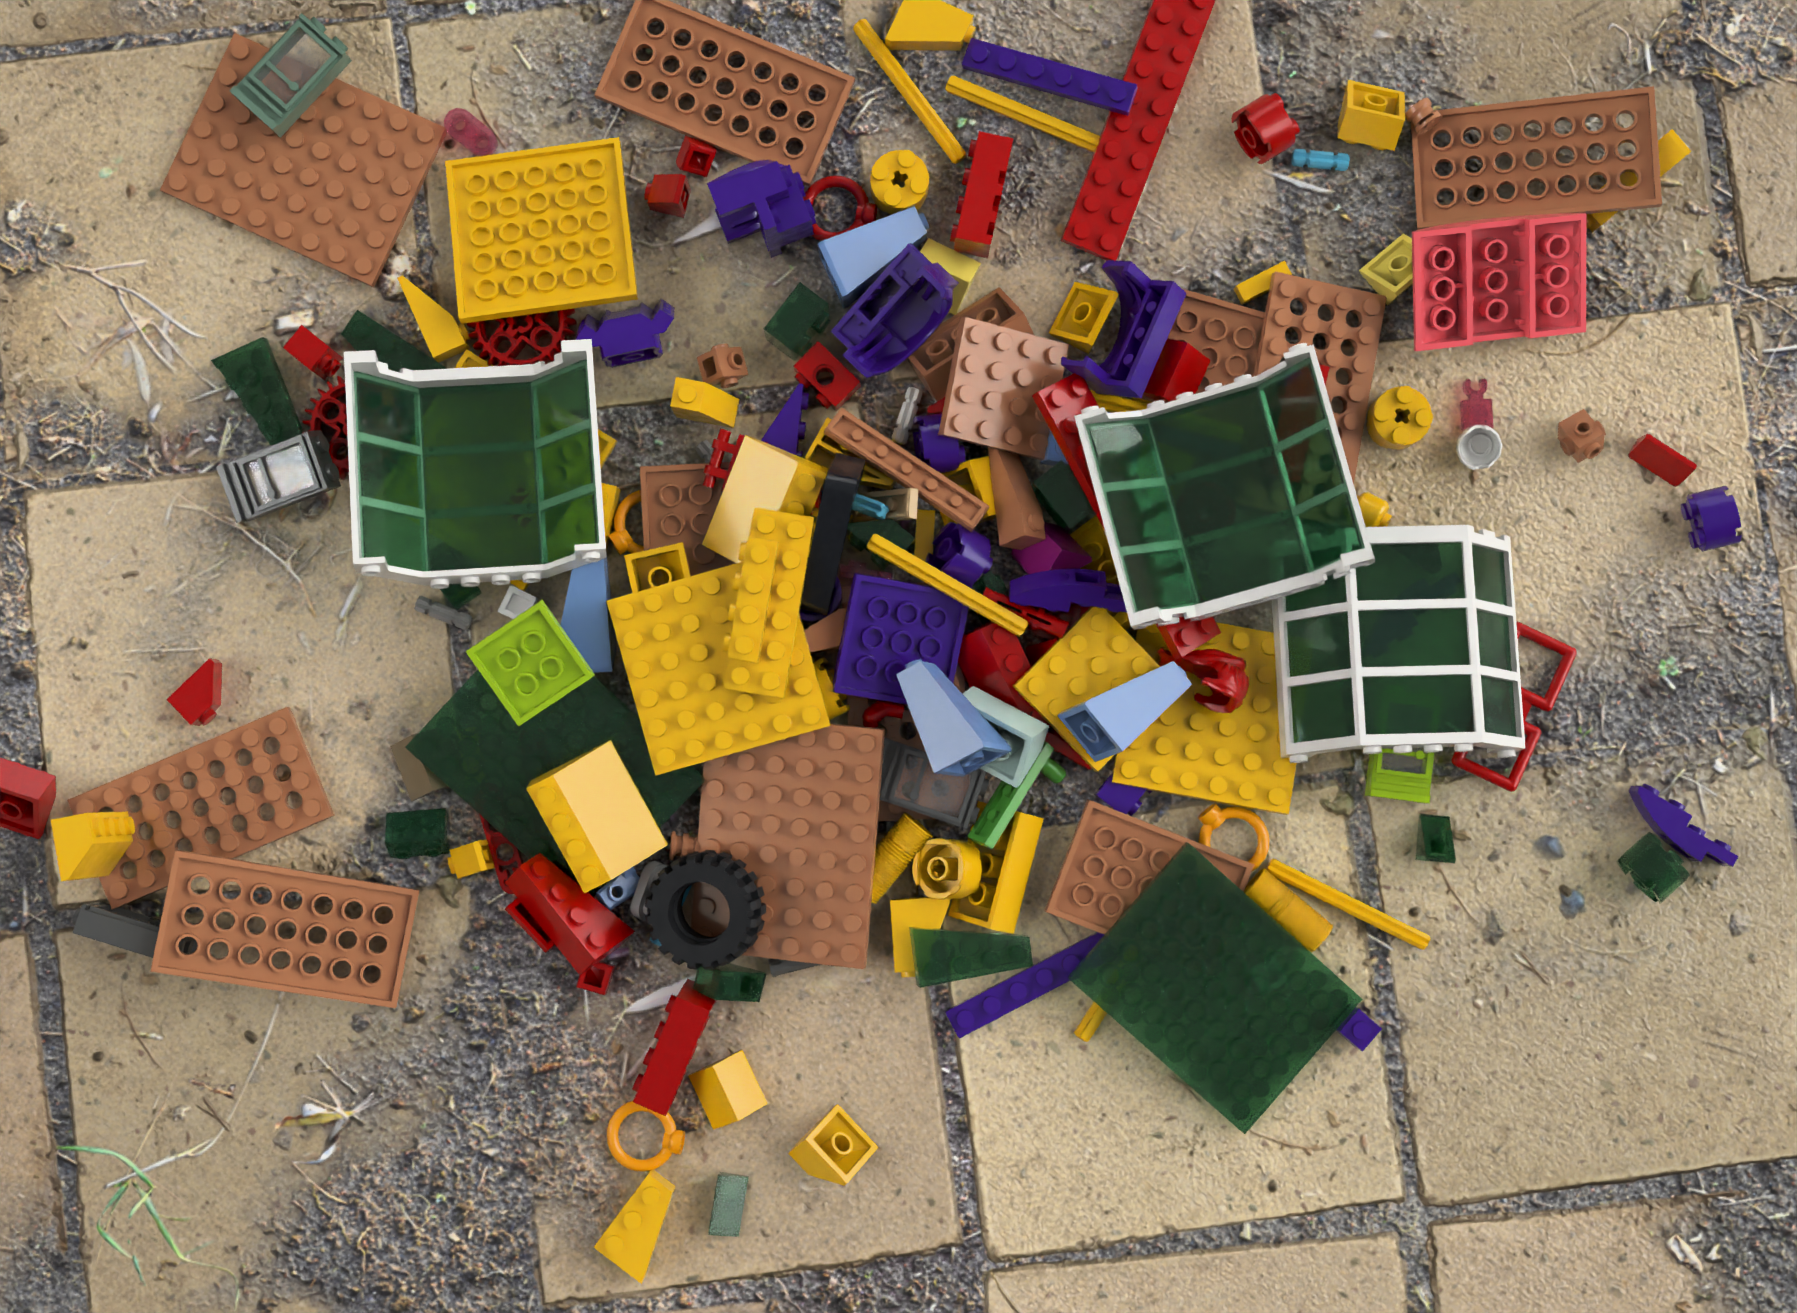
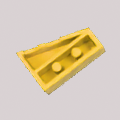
[594,1170,676,1284]

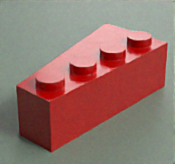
[950,131,1013,258]
[505,853,635,975]
[632,979,720,1116]

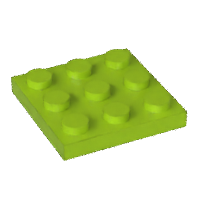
[466,600,595,726]

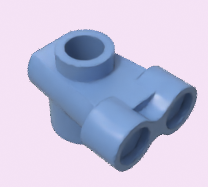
[595,867,640,910]

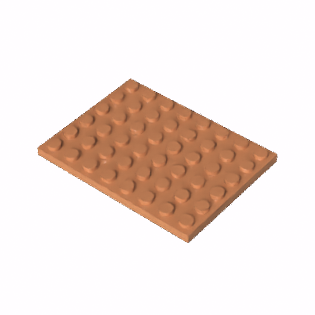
[160,33,448,288]
[691,724,885,969]

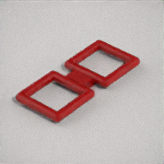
[1451,622,1577,792]

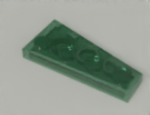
[341,310,447,417]
[211,337,304,458]
[909,927,1033,988]

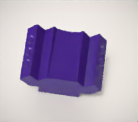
[576,299,675,368]

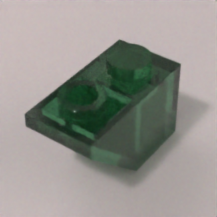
[693,963,767,1002]

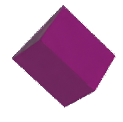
[1011,522,1093,574]

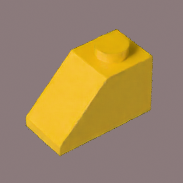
[447,839,495,879]

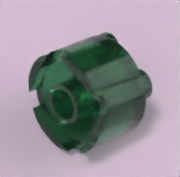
[1617,832,1690,904]

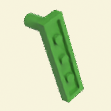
[967,741,1066,849]

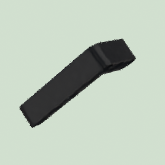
[800,453,866,616]

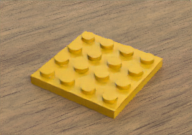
[1013,606,1160,772]

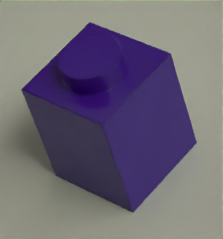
[1333,1006,1382,1052]

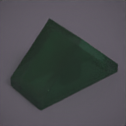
[1415,814,1456,864]

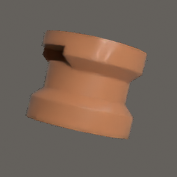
[1405,97,1442,135]

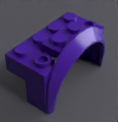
[1061,260,1187,398]

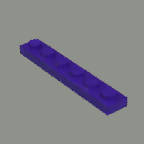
[962,38,1138,116]
[945,932,1117,1038]

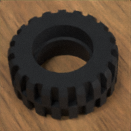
[645,850,766,970]

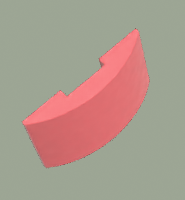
[1412,213,1587,351]

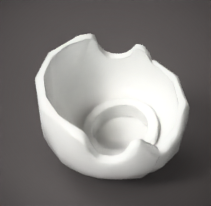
[1456,425,1502,470]

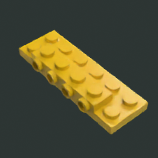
[723,507,815,698]

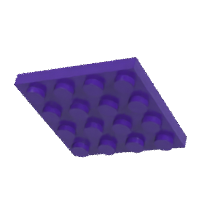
[832,573,968,704]

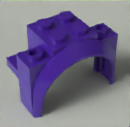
[707,160,816,258]
[830,243,959,378]

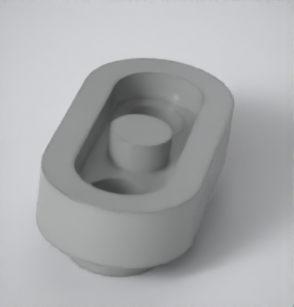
[631,861,667,921]

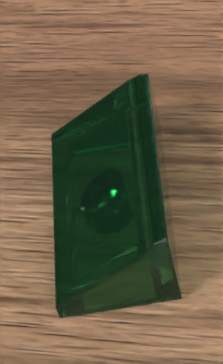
[708,1172,749,1237]

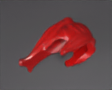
[1157,647,1249,713]

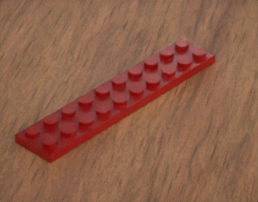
[1060,0,1216,261]
[1032,373,1221,660]

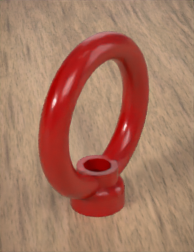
[803,175,877,241]

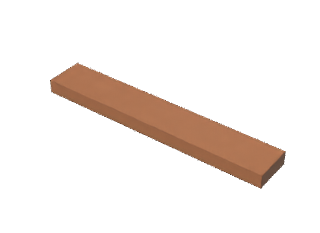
[824,407,989,532]

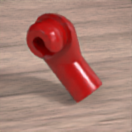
[862,700,905,728]

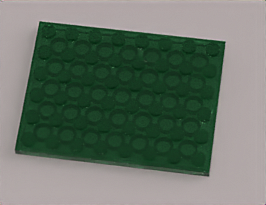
[405,670,705,897]
[1067,842,1363,1134]

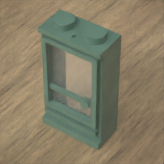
[229,13,352,138]

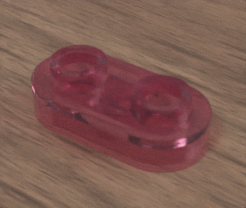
[444,108,498,157]

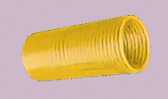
[871,813,933,904]
[1242,868,1333,954]

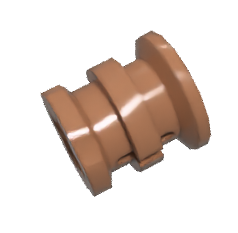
[669,831,700,860]

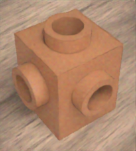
[697,343,749,388]
[1558,409,1606,463]

